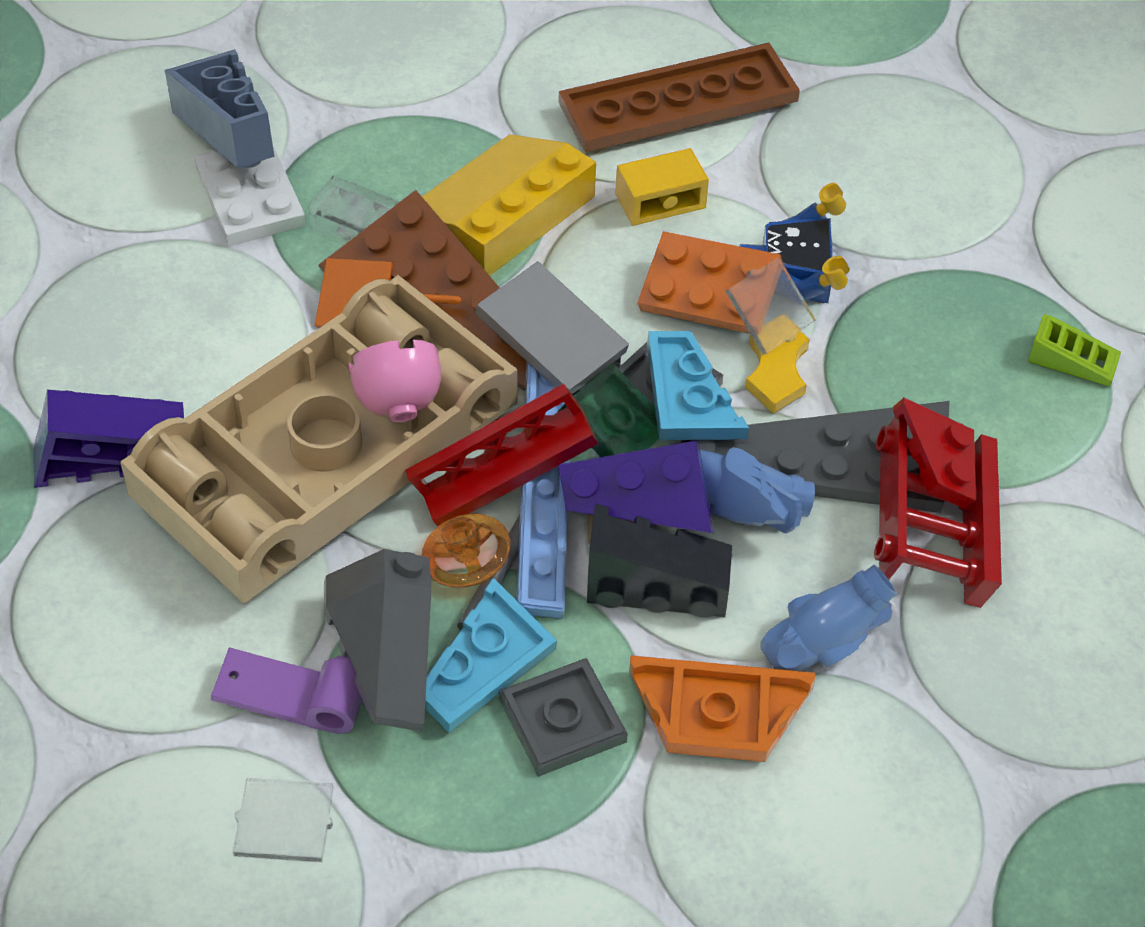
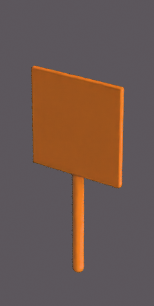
[314,258,461,327]

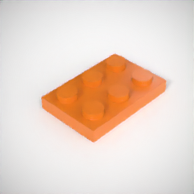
[637,231,783,335]

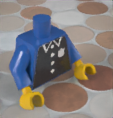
[740,183,850,303]

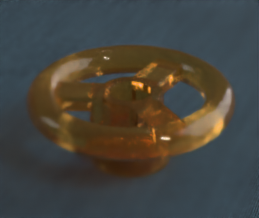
[421,513,511,588]

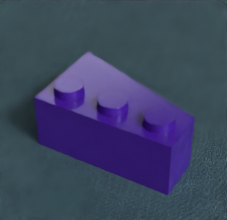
[34,389,184,488]
[558,441,714,534]

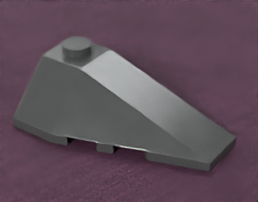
[324,549,431,731]

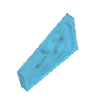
[647,331,749,440]
[425,578,557,733]

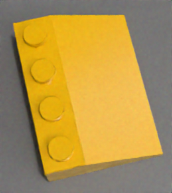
[422,134,596,276]

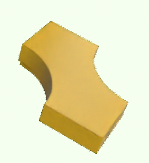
[745,314,810,414]

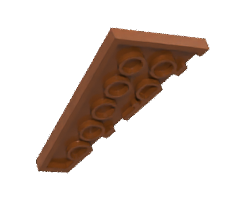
[318,190,526,391]

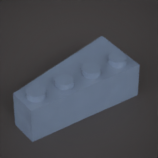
[165,49,275,168]

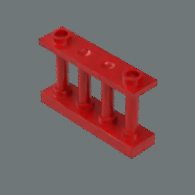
[874,417,1002,608]

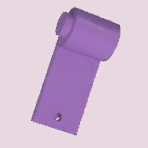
[211,647,362,734]

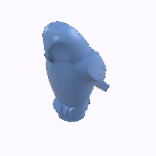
[700,447,815,534]
[760,564,897,671]

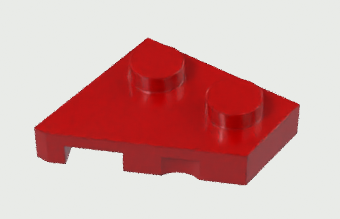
[893,397,976,509]

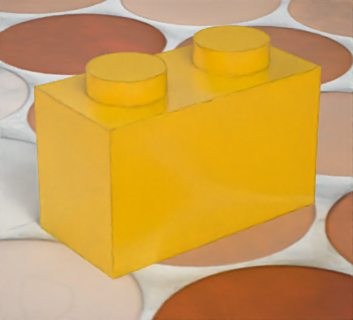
[615,148,709,226]

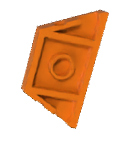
[629,655,815,762]

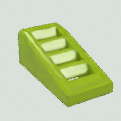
[1028,314,1121,387]

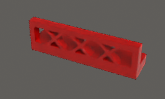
[405,383,599,529]

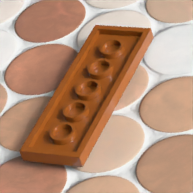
[558,42,800,153]

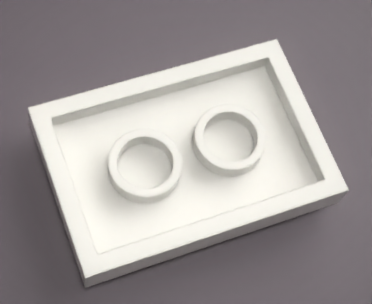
[193,146,306,246]

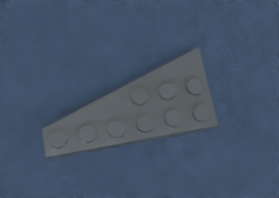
[681,401,950,513]

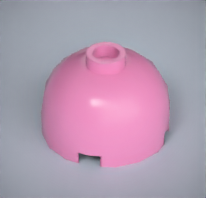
[348,340,441,422]

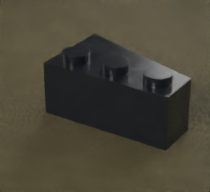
[587,503,732,618]

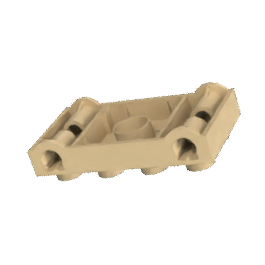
[120,275,517,604]

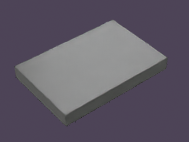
[475,261,629,394]

